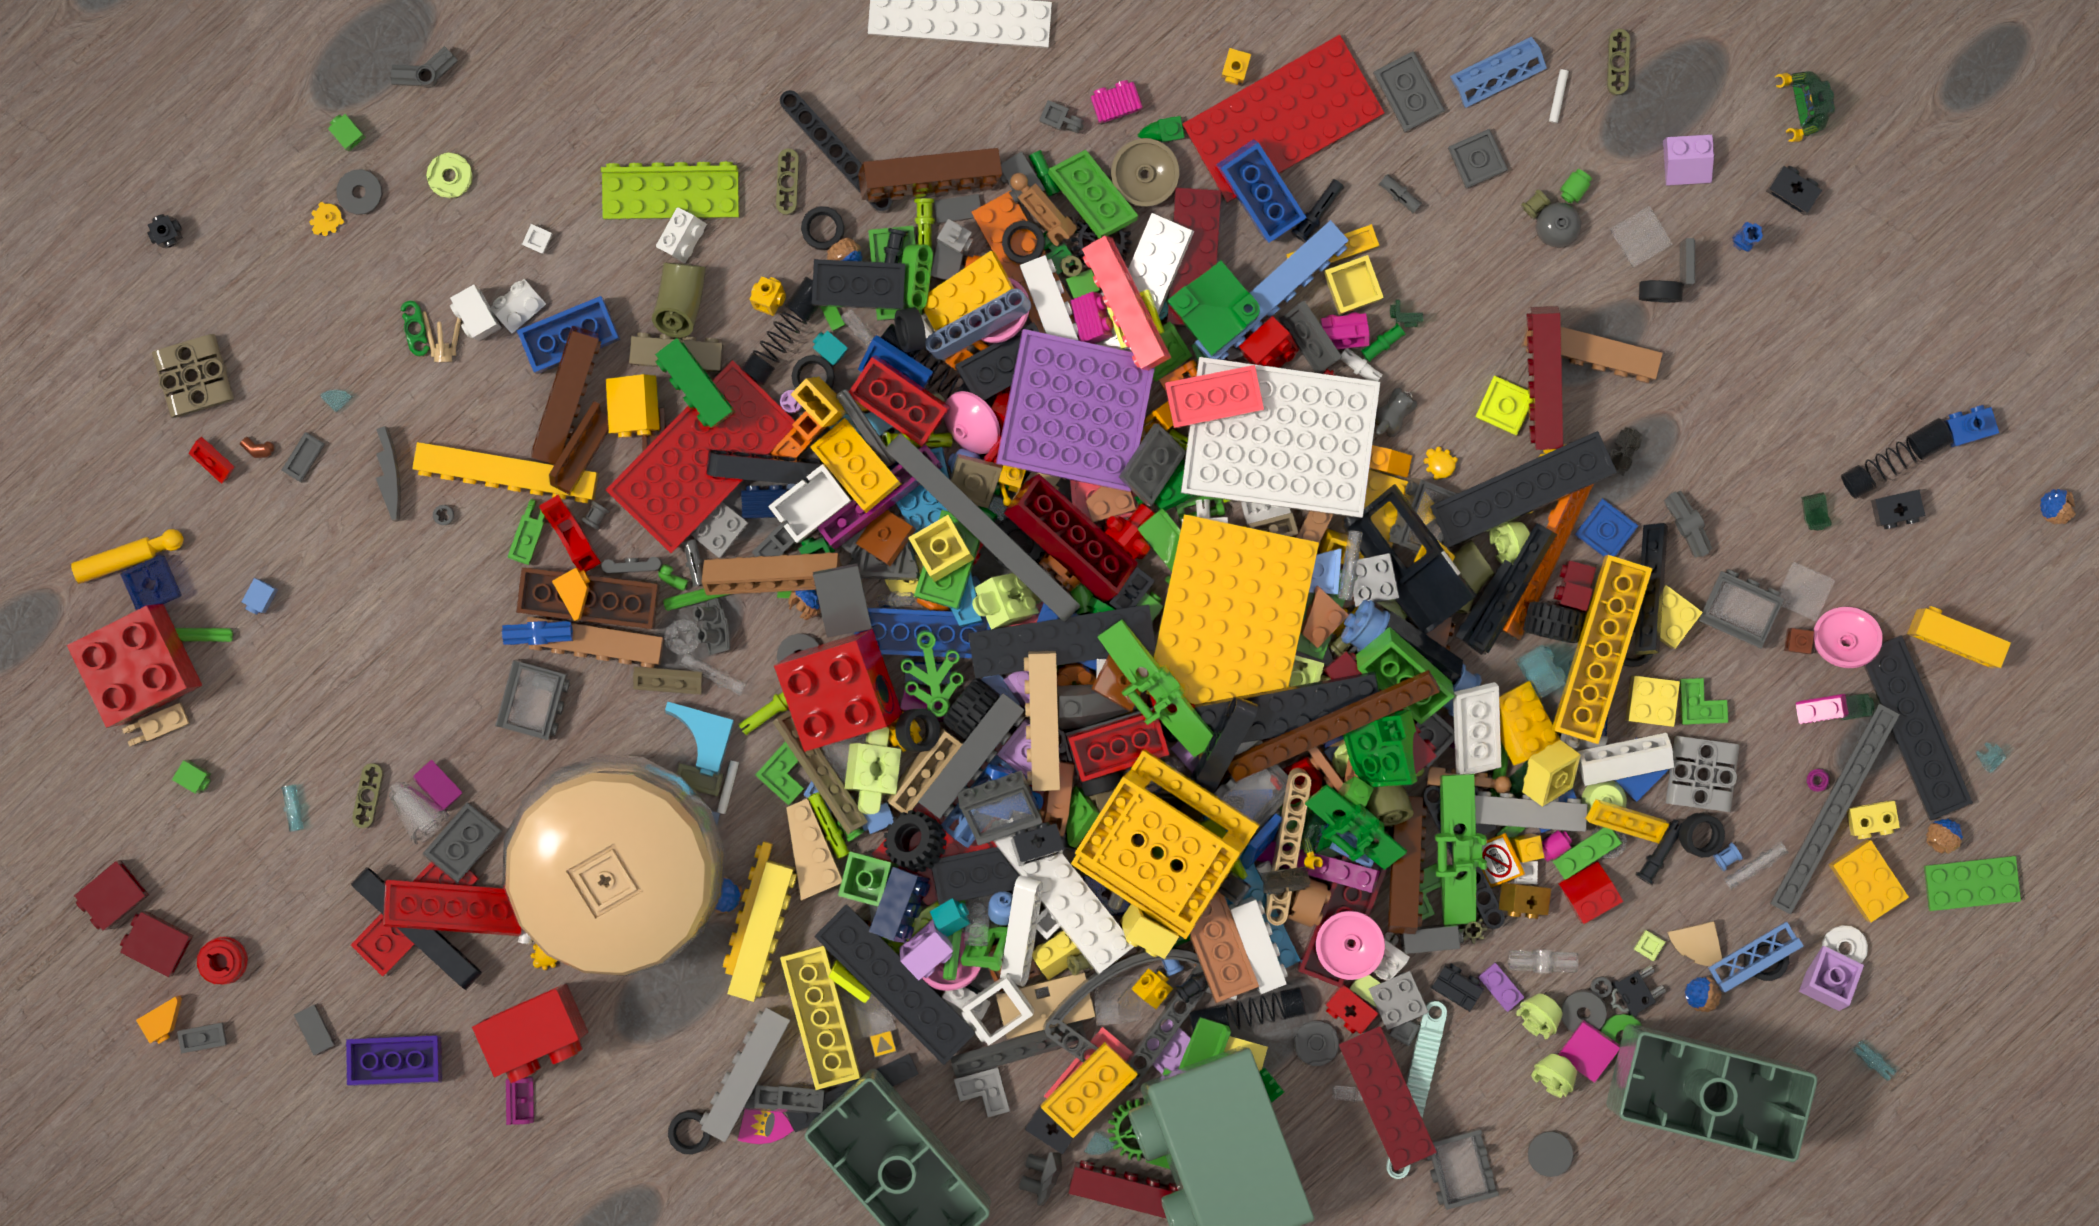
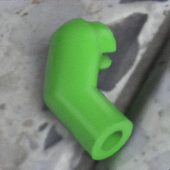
[658,564,688,591]

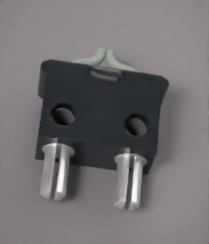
[1611,966,1666,1017]

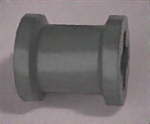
[582,501,610,530]

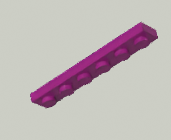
[1249,836,1380,893]

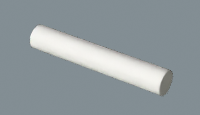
[1549,69,1569,123]
[717,760,739,814]

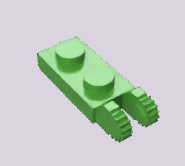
[507,499,546,565]

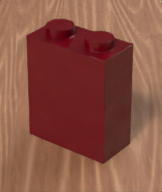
[74,860,149,931]
[120,911,194,977]

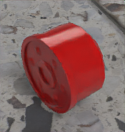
[197,936,248,984]

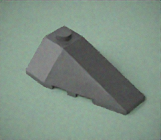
[1057,684,1148,729]

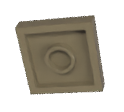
[949,454,1002,508]

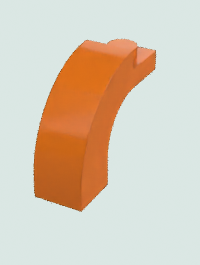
[770,411,826,457]

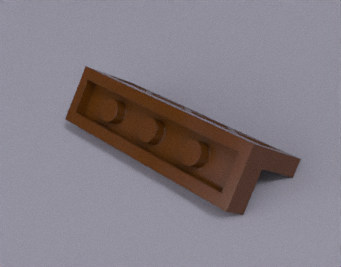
[549,401,609,495]

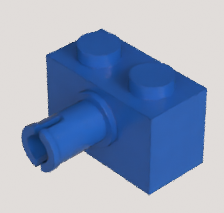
[1944,405,1999,447]

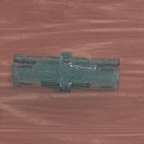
[281,784,304,832]
[1852,1040,1897,1081]

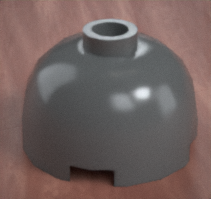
[1535,202,1581,248]

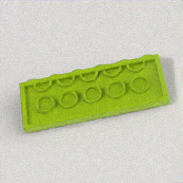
[601,162,739,220]

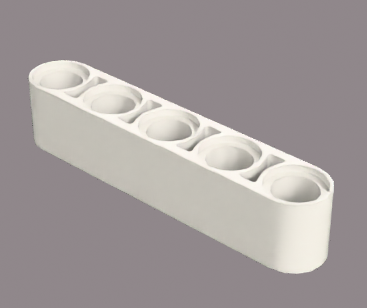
[1000,875,1043,987]

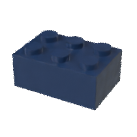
[869,867,930,943]

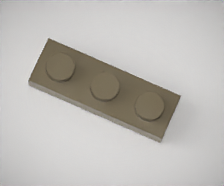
[633,667,702,695]

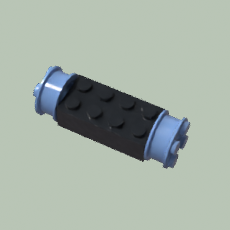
[1341,599,1482,717]

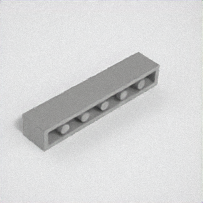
[1475,791,1588,832]
[699,1008,790,1143]

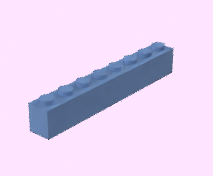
[1194,220,1349,360]

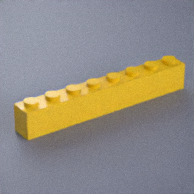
[412,442,599,504]

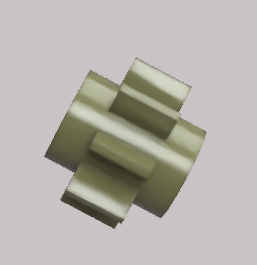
[1459,918,1487,944]

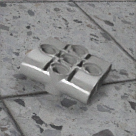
[1665,736,1740,812]

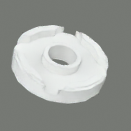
[1822,925,1868,963]

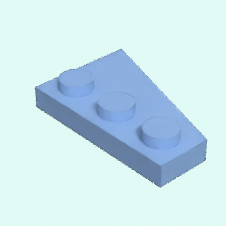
[1309,549,1342,594]

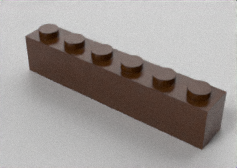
[531,326,601,464]
[1388,796,1427,935]

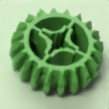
[1107,1099,1146,1161]

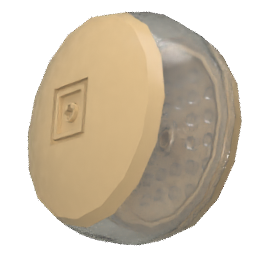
[502,754,725,976]

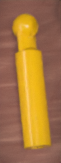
[71,529,184,584]

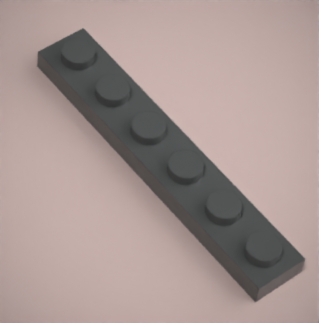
[950,1020,1087,1078]

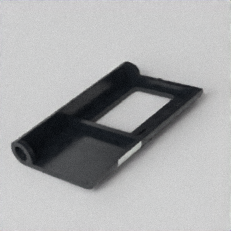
[1342,484,1477,634]

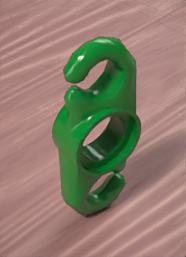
[400,300,430,357]

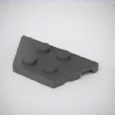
[848,540,920,581]

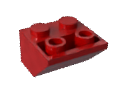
[1239,316,1299,368]

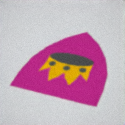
[738,1109,794,1144]

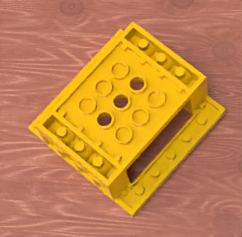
[1071,749,1260,939]

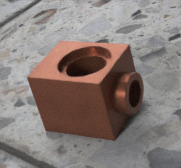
[1784,628,1814,654]

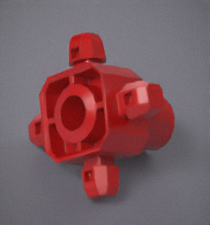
[1104,504,1155,560]

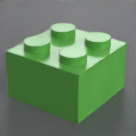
[838,852,899,907]

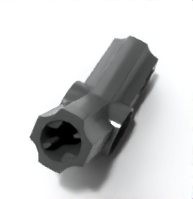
[391,46,458,88]
[1664,491,1712,558]

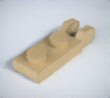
[122,703,190,747]

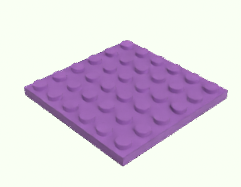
[996,329,1155,492]

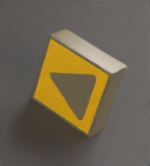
[869,1029,897,1058]

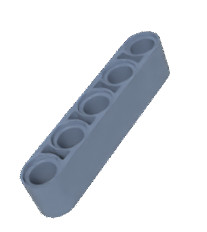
[925,289,1031,360]

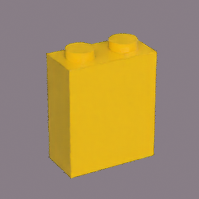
[606,374,660,438]
[790,376,847,427]

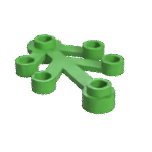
[900,630,964,717]

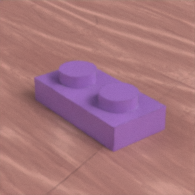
[1477,962,1525,1012]

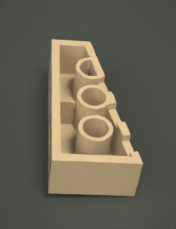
[786,798,843,900]

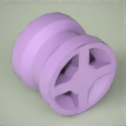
[780,390,802,414]

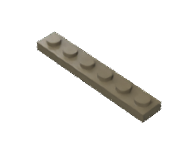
[773,711,868,835]

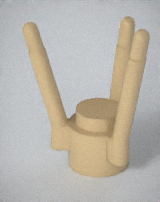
[422,311,462,362]

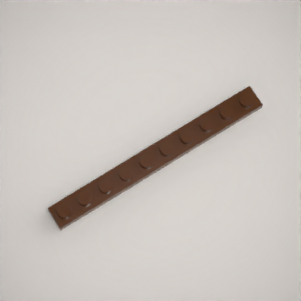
[1228,670,1440,782]

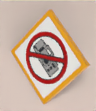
[1482,833,1525,888]

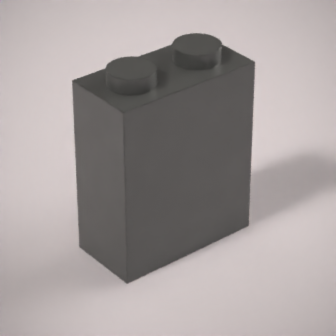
[1400,924,1464,954]

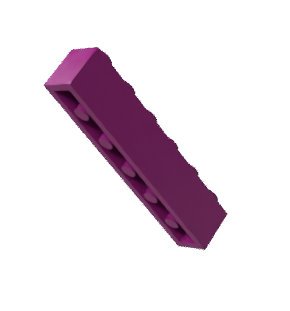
[817,444,943,550]

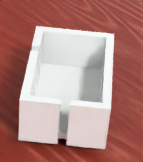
[768,464,852,543]

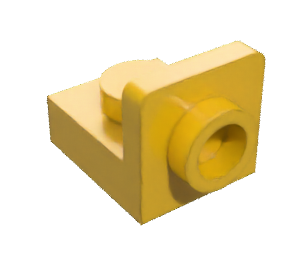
[998,466,1026,493]

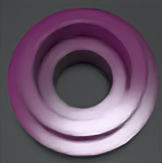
[1806,769,1829,792]

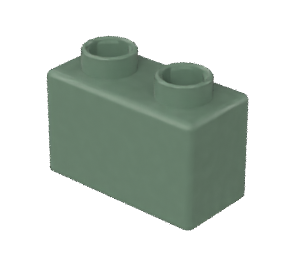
[1606,1024,1817,1162]
[1128,1046,1314,1226]
[805,1069,991,1226]

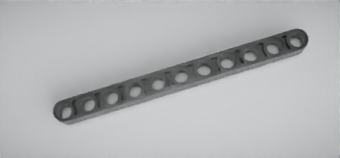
[885,433,1080,622]

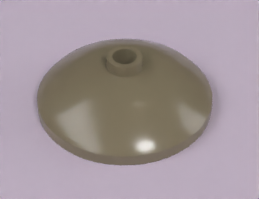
[1111,138,1179,207]

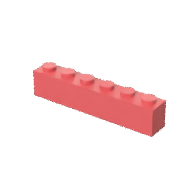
[1082,236,1171,371]

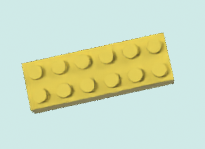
[727,860,797,1002]
[780,945,861,1090]

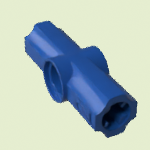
[1732,222,1763,252]
[502,621,573,645]

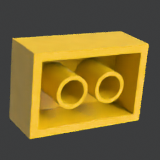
[1499,681,1560,765]
[1828,839,1909,922]

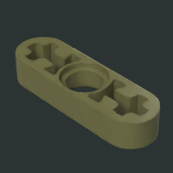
[1607,29,1630,96]
[776,149,799,215]
[352,763,384,828]

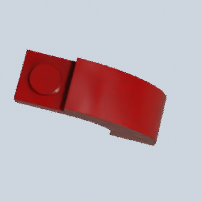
[539,494,601,572]

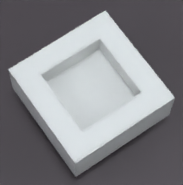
[522,224,553,255]
[1514,861,1538,884]

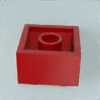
[1558,861,1623,924]

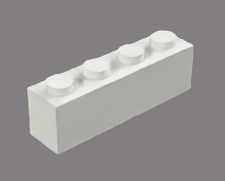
[1020,255,1079,340]
[1577,733,1674,786]
[1228,896,1288,994]

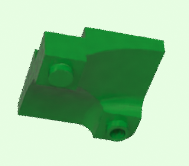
[1167,261,1260,357]
[1343,710,1417,787]

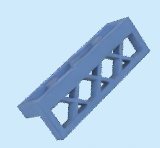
[1450,37,1547,108]
[941,755,1016,848]
[1708,921,1803,992]

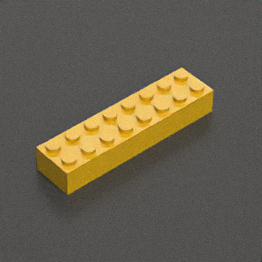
[1551,555,1652,744]

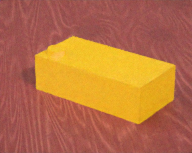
[1907,606,2011,668]

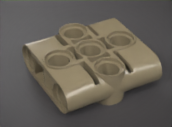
[152,334,234,418]

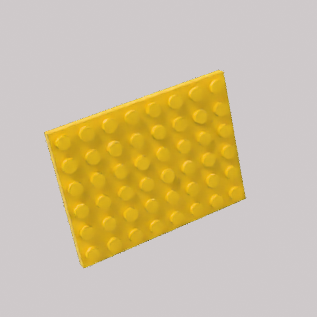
[1146,514,1319,704]

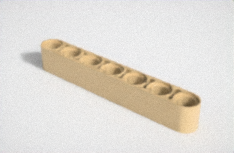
[1265,768,1311,925]

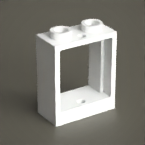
[962,973,1034,1046]

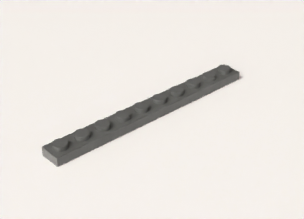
[1770,703,1900,915]

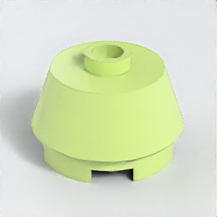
[1489,521,1530,564]
[1581,780,1627,814]
[1516,993,1563,1039]
[1531,1054,1577,1098]

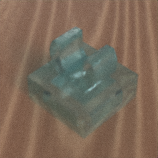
[1976,743,2006,773]

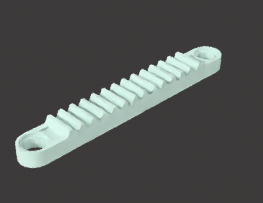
[1386,1001,1447,1179]

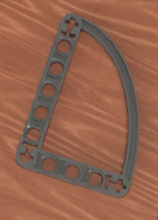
[1043,948,1209,1092]

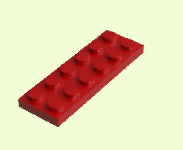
[351,862,479,977]
[383,880,521,936]

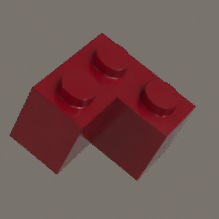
[1553,560,1596,612]

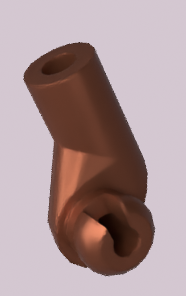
[239,437,275,458]

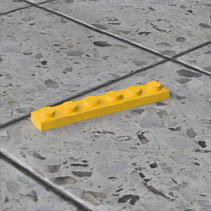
[723,841,773,976]

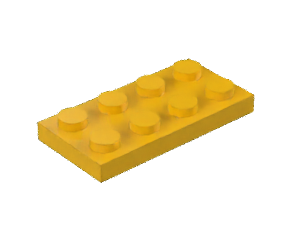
[923,251,1014,332]
[811,418,901,513]
[1347,470,1408,560]
[1040,1042,1138,1138]

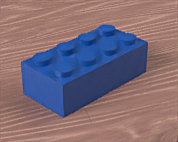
[1216,139,1307,243]
[517,296,621,374]

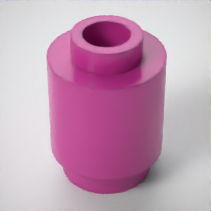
[1542,830,1572,862]

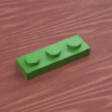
[1553,827,1622,880]

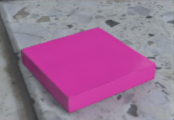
[1558,1020,1620,1083]

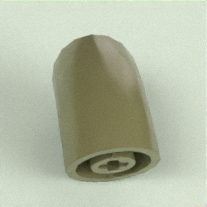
[652,262,706,338]
[1453,540,1495,614]
[1366,785,1414,827]

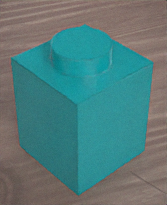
[813,331,849,367]
[930,898,970,937]

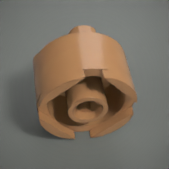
[1287,875,1331,927]

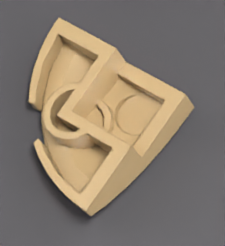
[1667,921,1722,966]

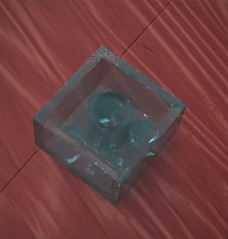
[1514,644,1566,698]

